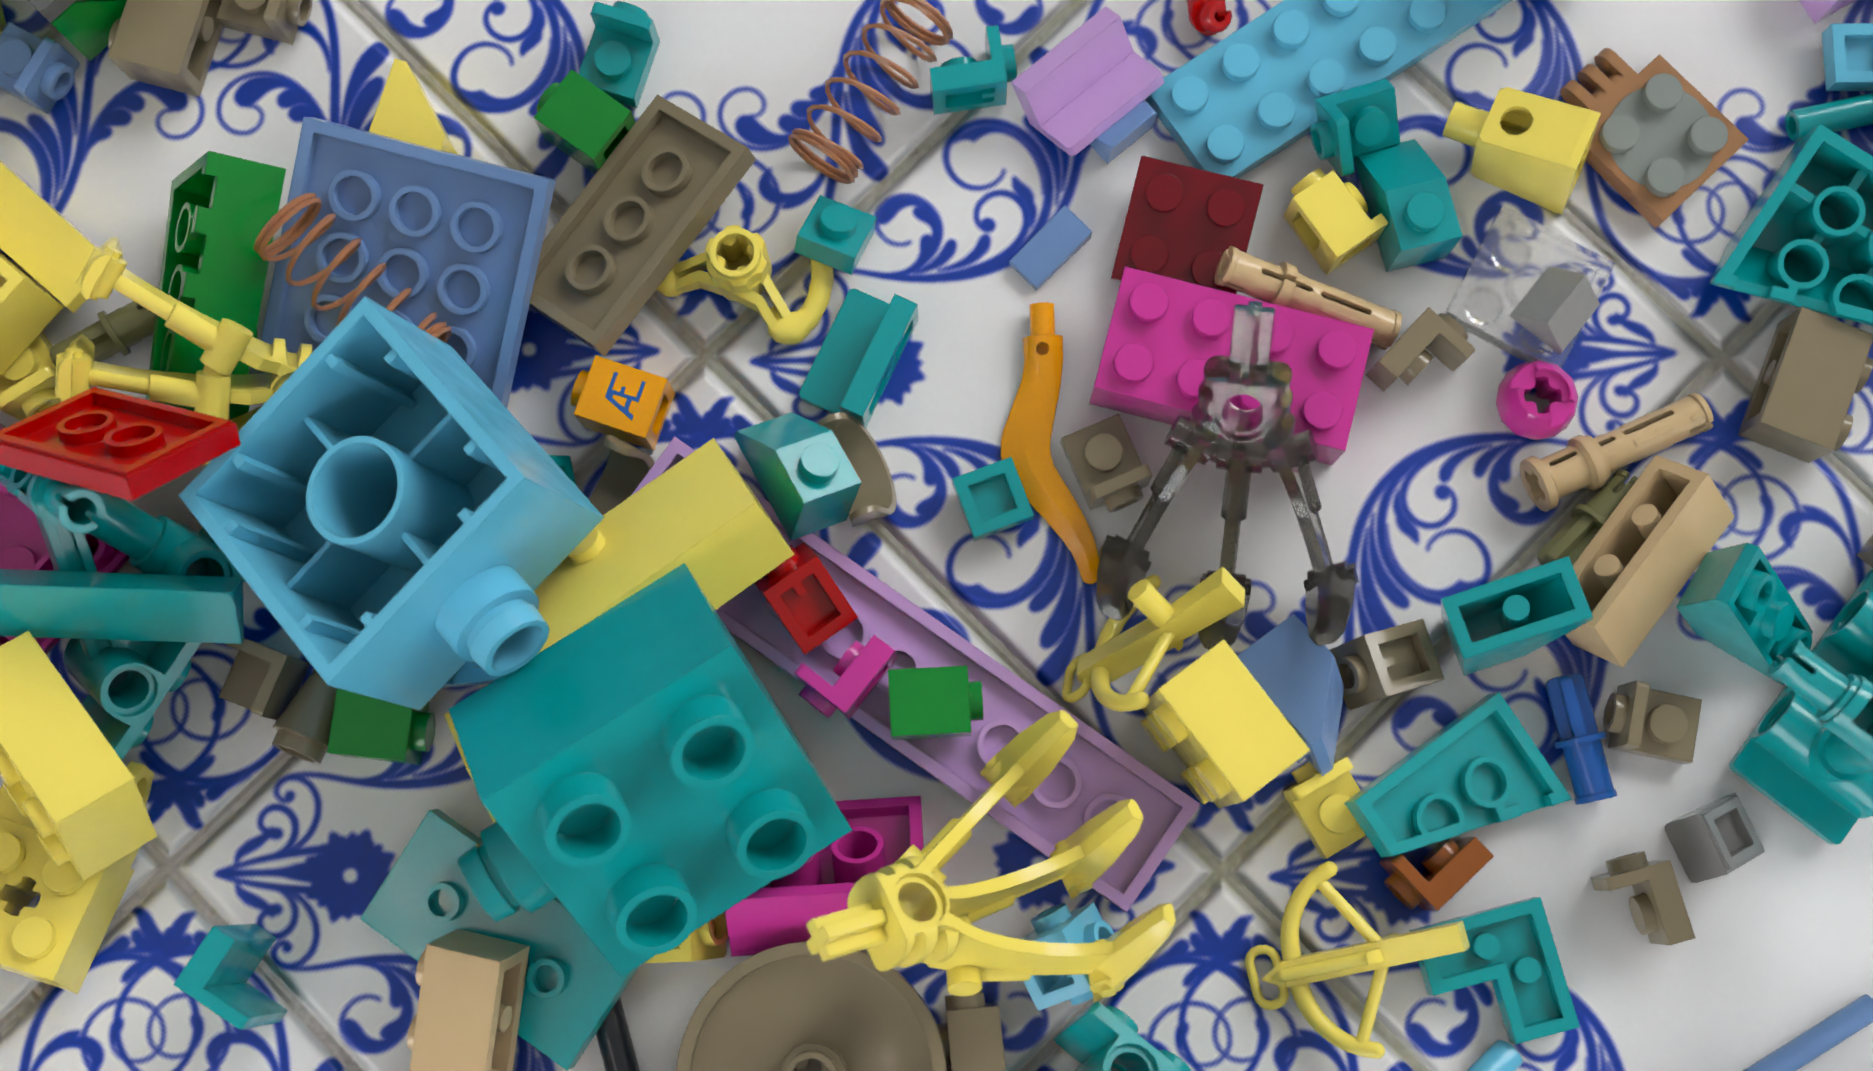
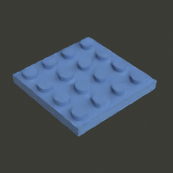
[261,117,556,408]

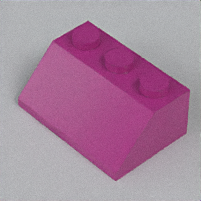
[725,796,924,957]

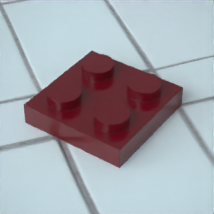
[1111,155,1264,294]

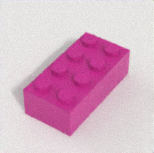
[1089,266,1374,466]

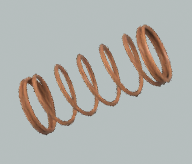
[788,0,953,184]
[254,193,451,343]

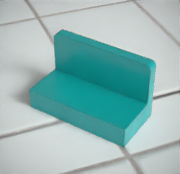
[799,288,918,428]
[173,924,287,1030]

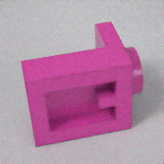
[794,635,898,719]

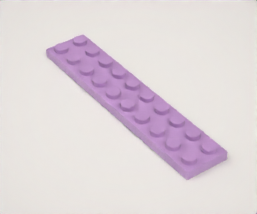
[632,436,1200,912]

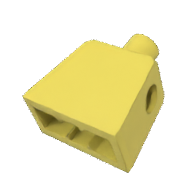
[1443,87,1601,215]

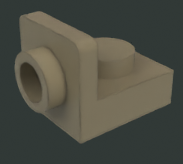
[216,0,313,45]
[1366,307,1475,392]
[1060,413,1153,512]
[1330,619,1445,710]
[1603,681,1702,764]
[1591,851,1695,945]

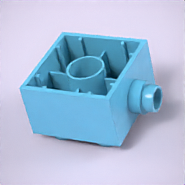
[178,297,604,710]

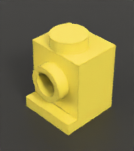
[1283,168,1388,275]

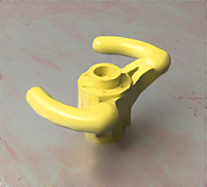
[656,225,834,345]

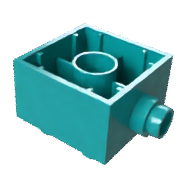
[448,563,852,977]

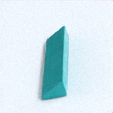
[0,569,244,644]

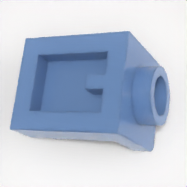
[0,22,80,114]

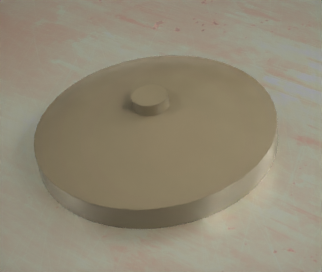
[676,941,947,1071]

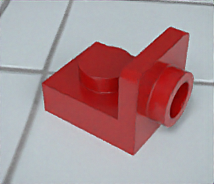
[754,543,858,655]

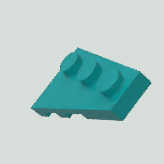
[1344,692,1573,858]

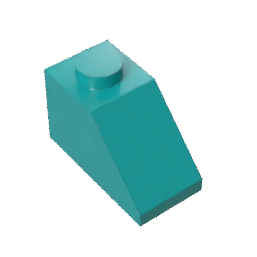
[1353,139,1463,272]
[734,412,862,541]
[1441,556,1593,676]

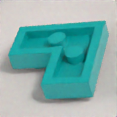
[1409,897,1580,1044]

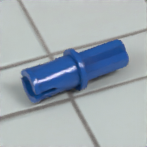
[1546,673,1617,805]

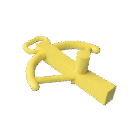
[1062,566,1245,712]
[1245,861,1470,1059]

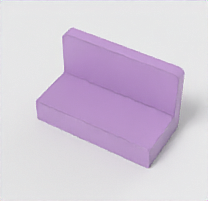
[1011,6,1164,156]

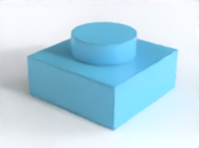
[1822,23,1873,91]

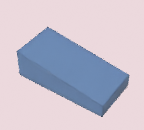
[1009,205,1092,291]

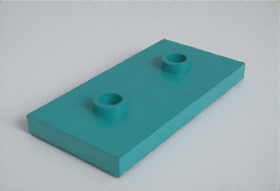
[360,809,639,1071]

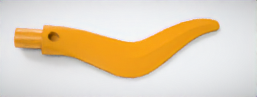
[1001,302,1099,585]

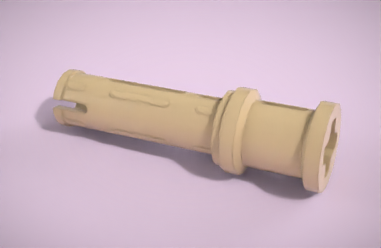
[1519,392,1714,512]

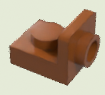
[1379,837,1494,911]

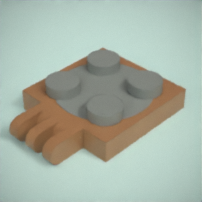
[1560,48,1749,229]

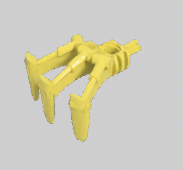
[55,237,313,465]
[806,710,1176,1002]

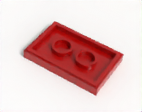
[0,387,241,501]

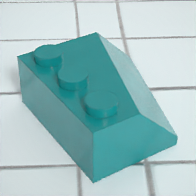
[1709,124,1873,326]

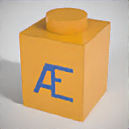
[570,355,675,451]

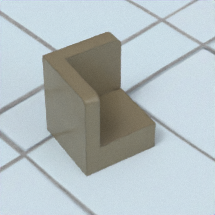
[219,637,311,720]

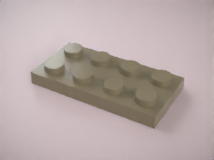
[529,94,756,357]

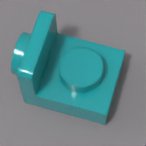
[579,1,660,108]
[930,25,1017,115]
[1310,78,1400,177]

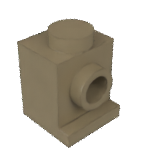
[937,992,1006,1071]

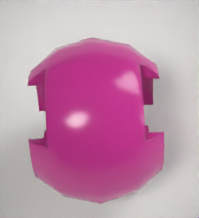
[1496,360,1579,440]

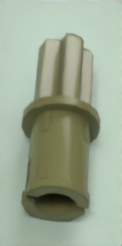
[49,286,159,367]
[1537,470,1638,565]

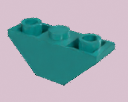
[1676,543,1813,686]

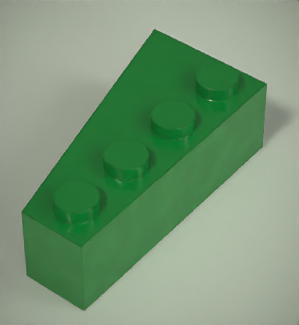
[146,151,286,420]

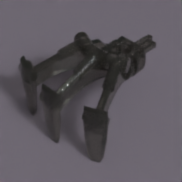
[1096,301,1359,650]

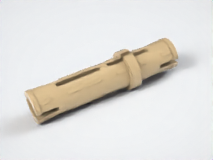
[1214,246,1402,350]

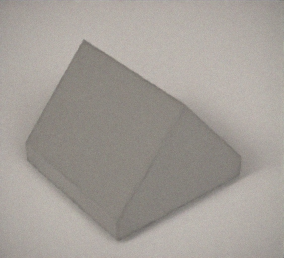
[1509,266,1600,354]

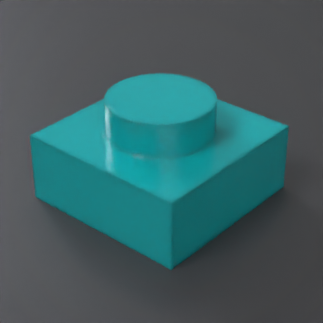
[794,195,877,275]
[952,457,1034,541]

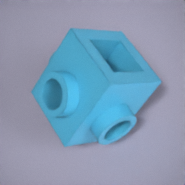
[1023,902,1114,1011]

